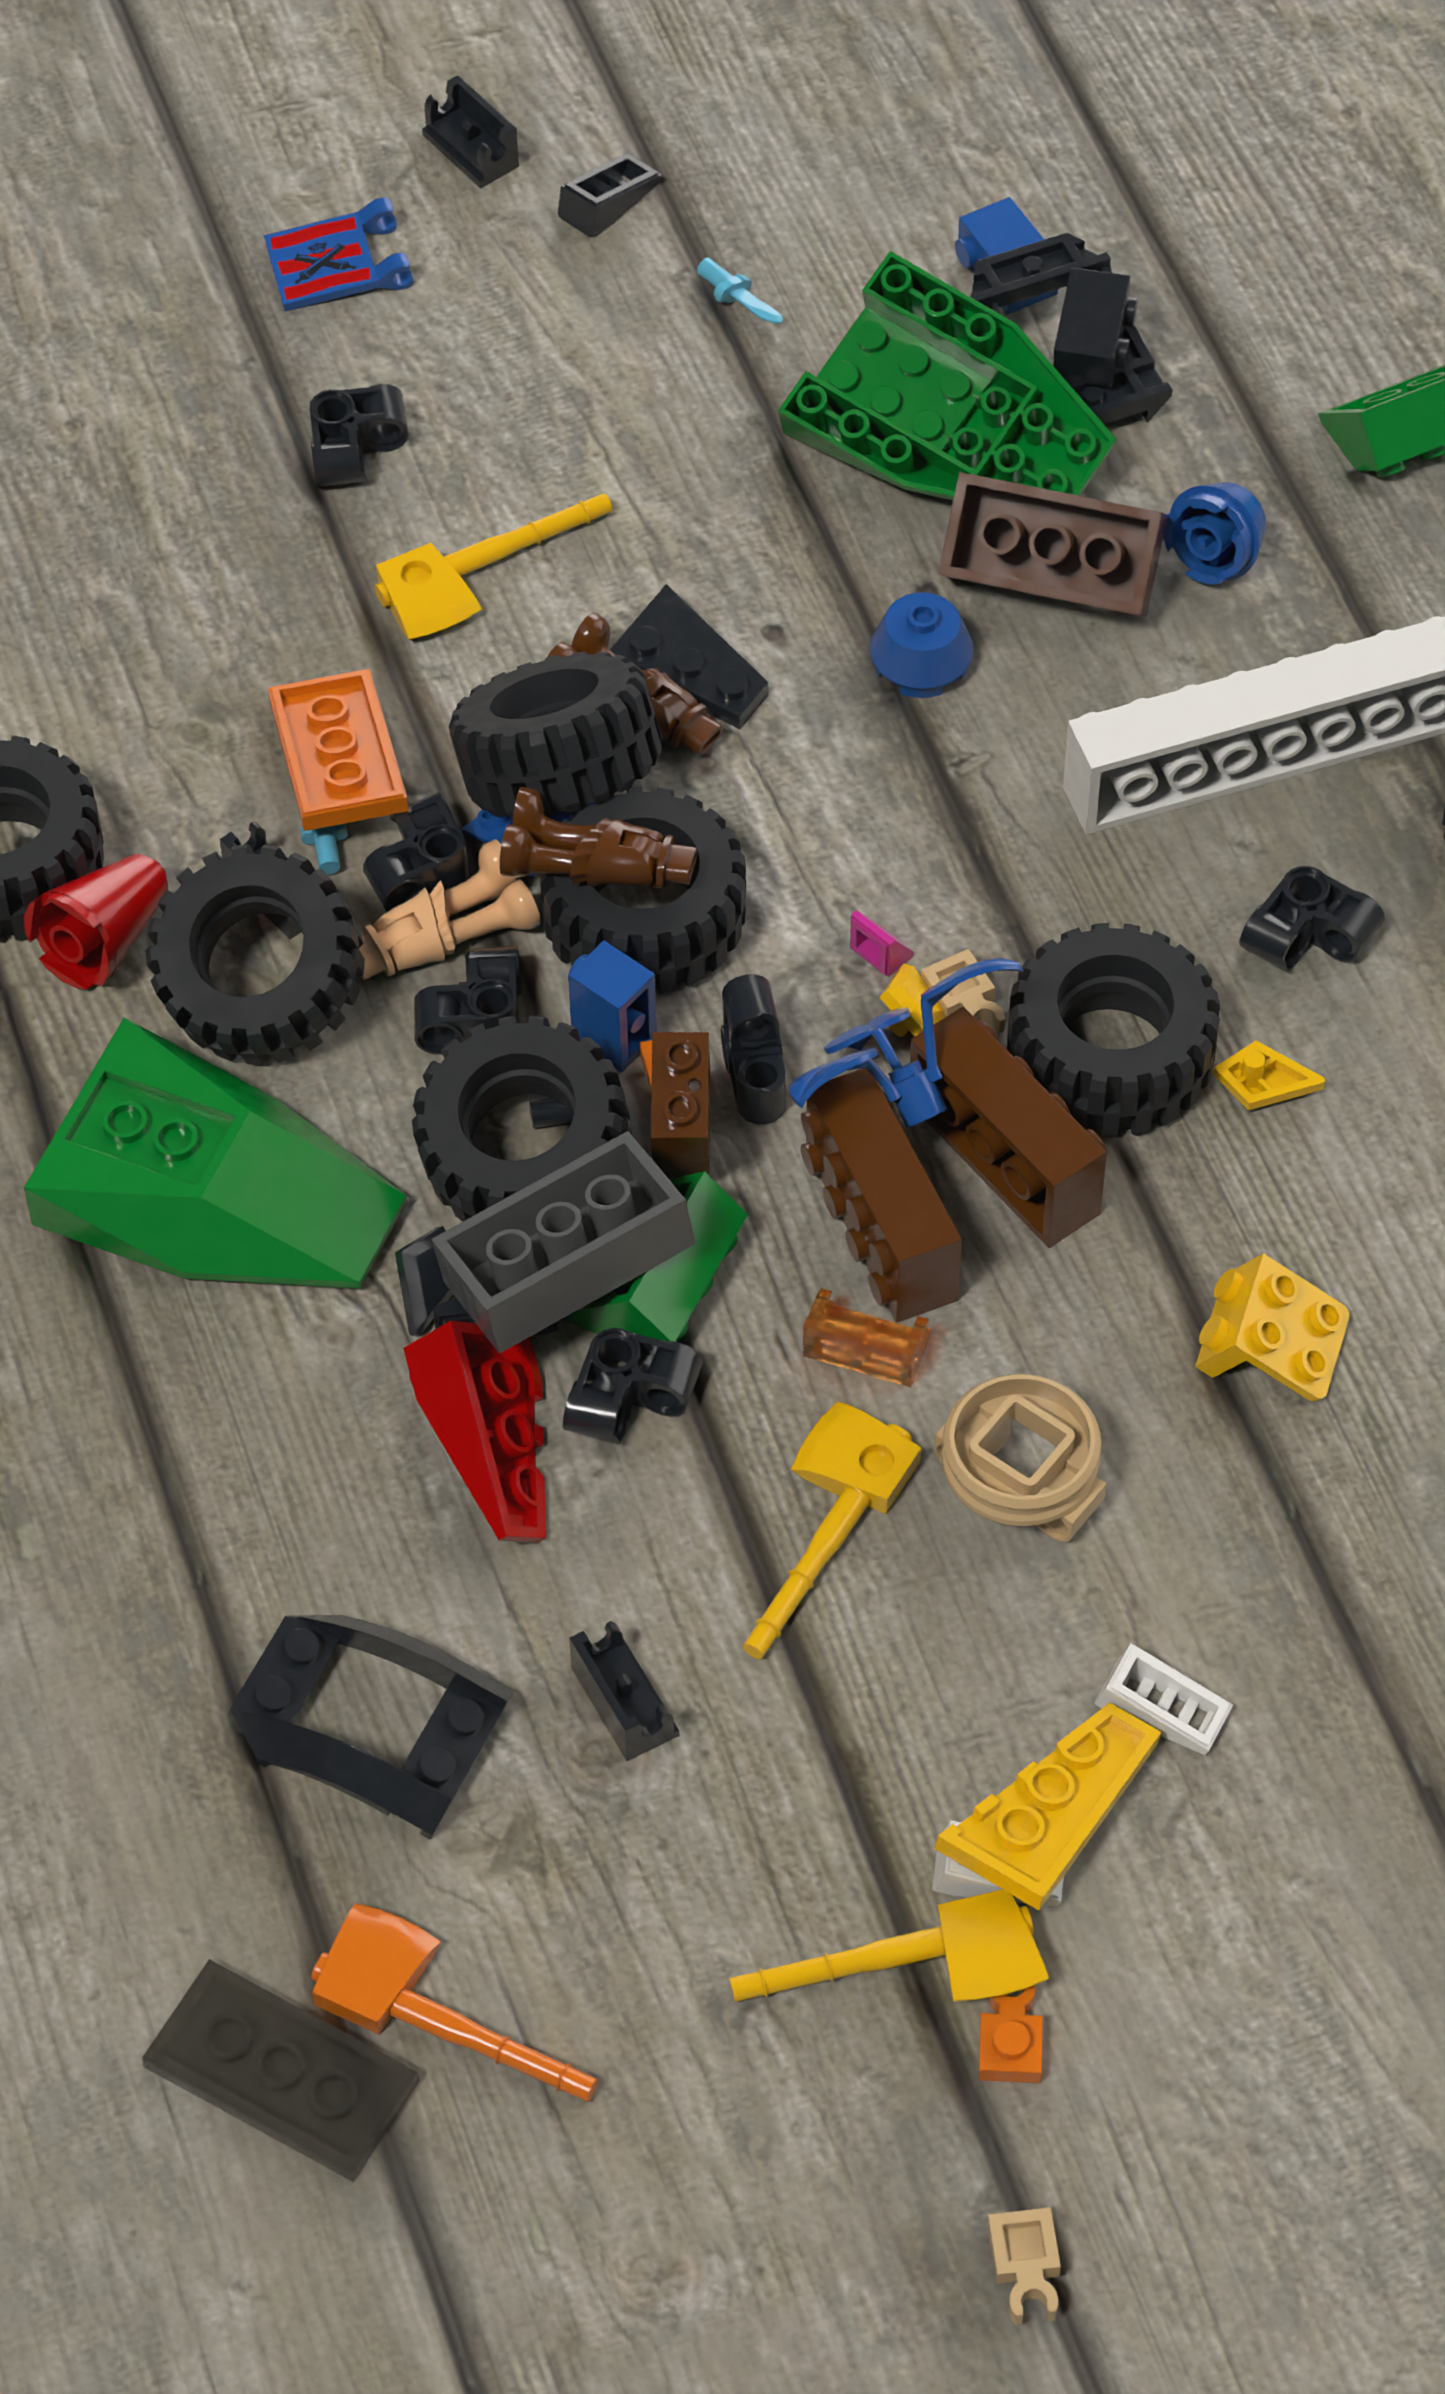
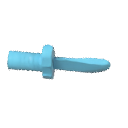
[697,258,783,324]
[300,823,348,875]

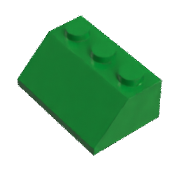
[1318,364,1445,477]
[563,1171,748,1342]

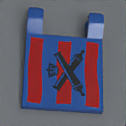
[264,197,413,312]

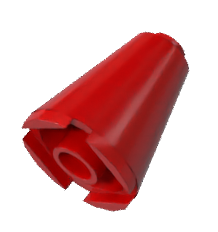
[24,854,169,990]

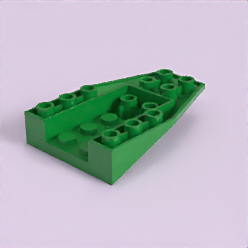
[778,251,1117,500]
[24,1017,407,1289]

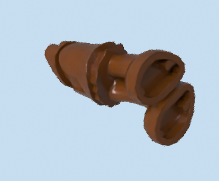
[547,612,723,755]
[499,787,697,888]

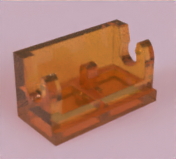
[803,1288,931,1388]

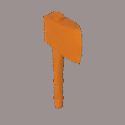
[311,1903,598,2102]

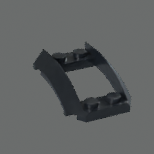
[970,232,1172,424]
[228,1615,515,1839]

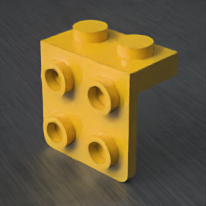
[1195,1253,1349,1402]

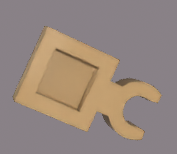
[921,949,1005,1034]
[987,2207,1061,2325]

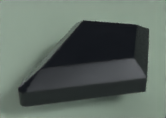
[395,1226,453,1336]

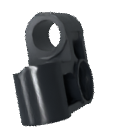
[309,384,409,487]
[363,792,472,912]
[1239,866,1385,972]
[414,946,521,1054]
[720,974,786,1124]
[562,1328,703,1444]

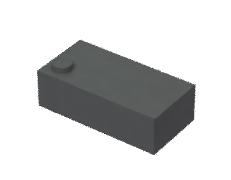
[431,1131,696,1354]

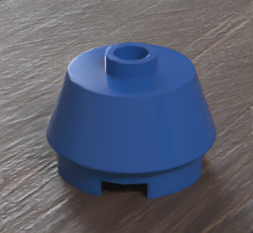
[1163,482,1266,584]
[870,592,974,698]

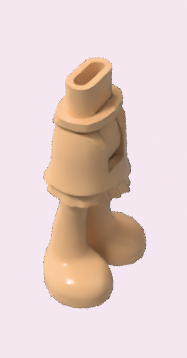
[359,839,541,980]

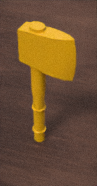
[374,493,613,640]
[742,1401,922,1660]
[729,1889,1049,2002]

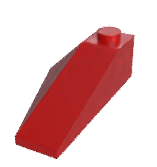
[403,1321,546,1543]

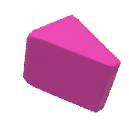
[850,910,914,977]

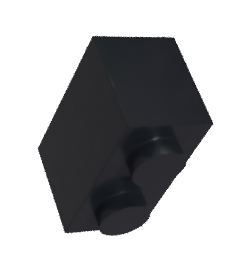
[1053,267,1138,387]

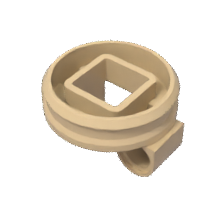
[934,1374,1107,1542]

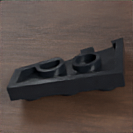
[610,584,768,730]

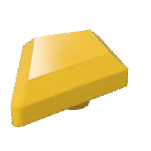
[879,963,945,1037]
[1213,1040,1325,1111]

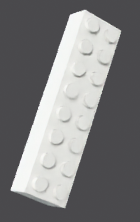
[1063,616,1445,835]

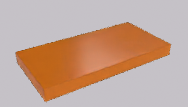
[268,669,409,831]

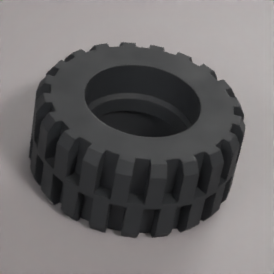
[449,652,663,819]
[0,735,104,942]
[540,787,746,994]
[145,844,365,1065]
[1007,923,1220,1136]
[412,1016,632,1222]

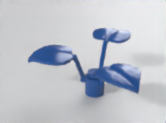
[789,958,1023,1127]

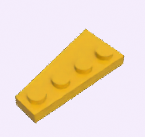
[934,1702,1161,1910]

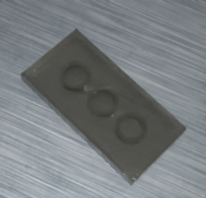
[141,1959,420,2182]

